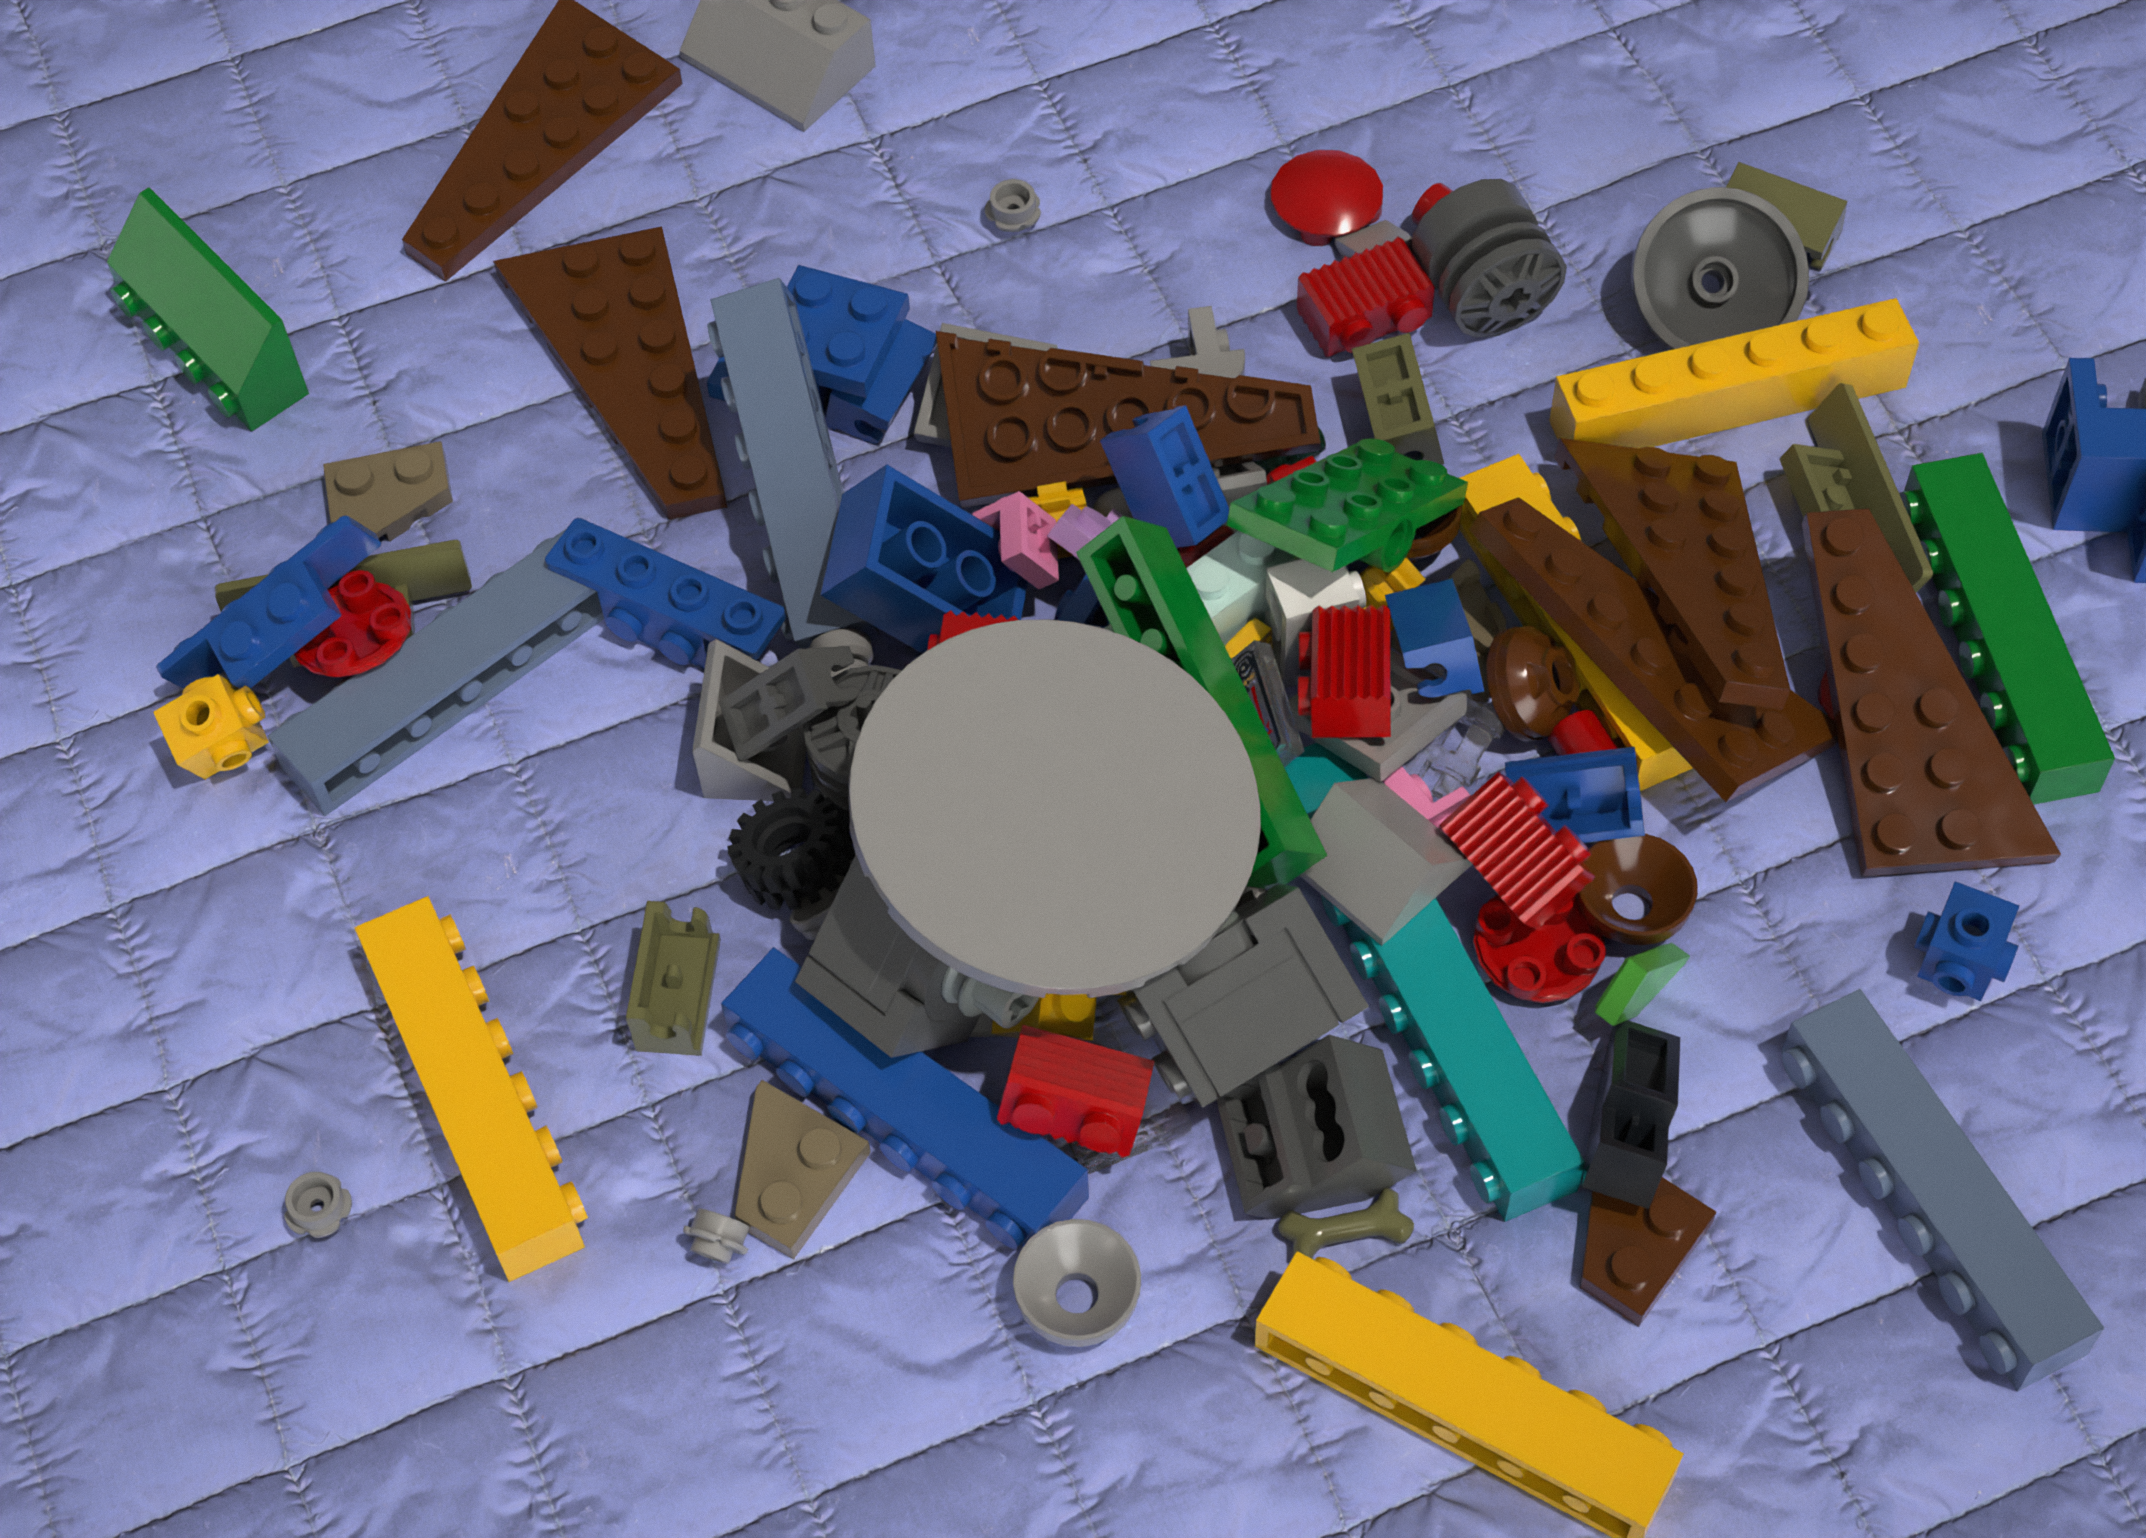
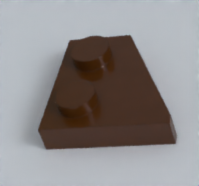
[1580,1177,1717,1327]

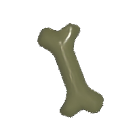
[1278,1187,1414,1259]

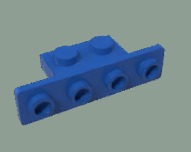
[156,515,381,689]
[545,518,786,670]

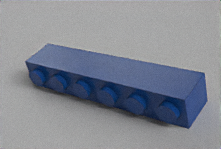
[721,947,1089,1249]

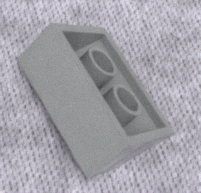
[679,0,876,132]

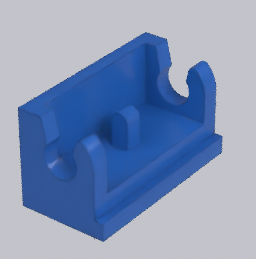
[826,319,937,444]
[1100,405,1229,548]
[1385,578,1484,698]
[1505,747,1645,843]

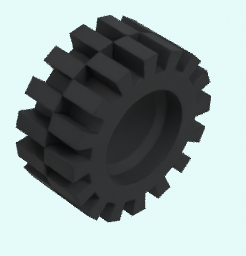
[727,788,855,910]

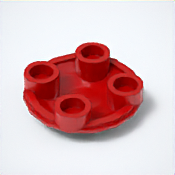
[1271,150,1383,246]
[294,570,412,677]
[1473,894,1606,1003]

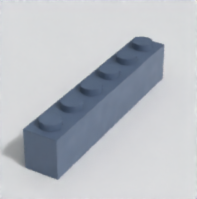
[707,278,880,649]
[267,529,604,816]
[1781,989,2104,1392]

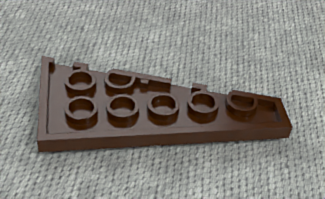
[402,0,683,282]
[493,226,727,520]
[936,331,1321,508]
[1554,438,1790,710]
[1468,497,1838,802]
[1801,508,2061,877]

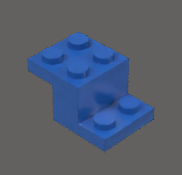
[706,265,910,413]
[2042,358,2146,583]

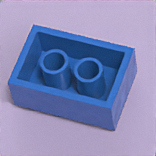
[820,464,1028,653]

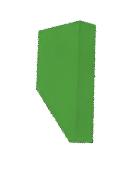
[1595,943,1690,1026]

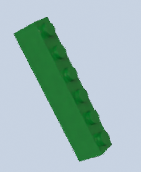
[1899,452,2115,805]
[1076,516,1328,889]

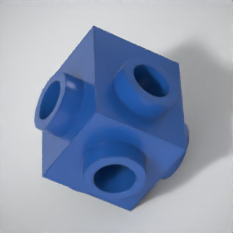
[1914,881,2020,1001]

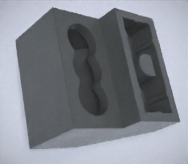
[1216,1035,1417,1219]

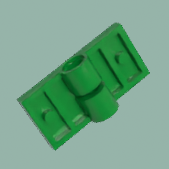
[1227,438,1468,573]

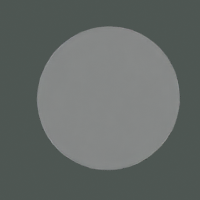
[848,619,1261,998]

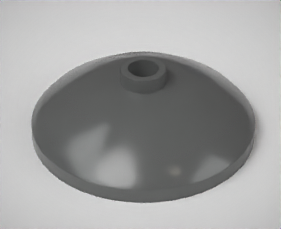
[1631,187,1809,350]

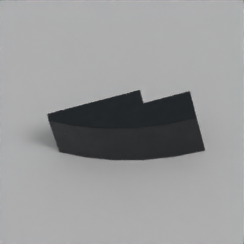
[1582,1020,1681,1209]

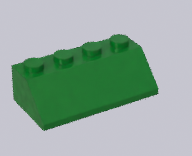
[107,187,309,432]

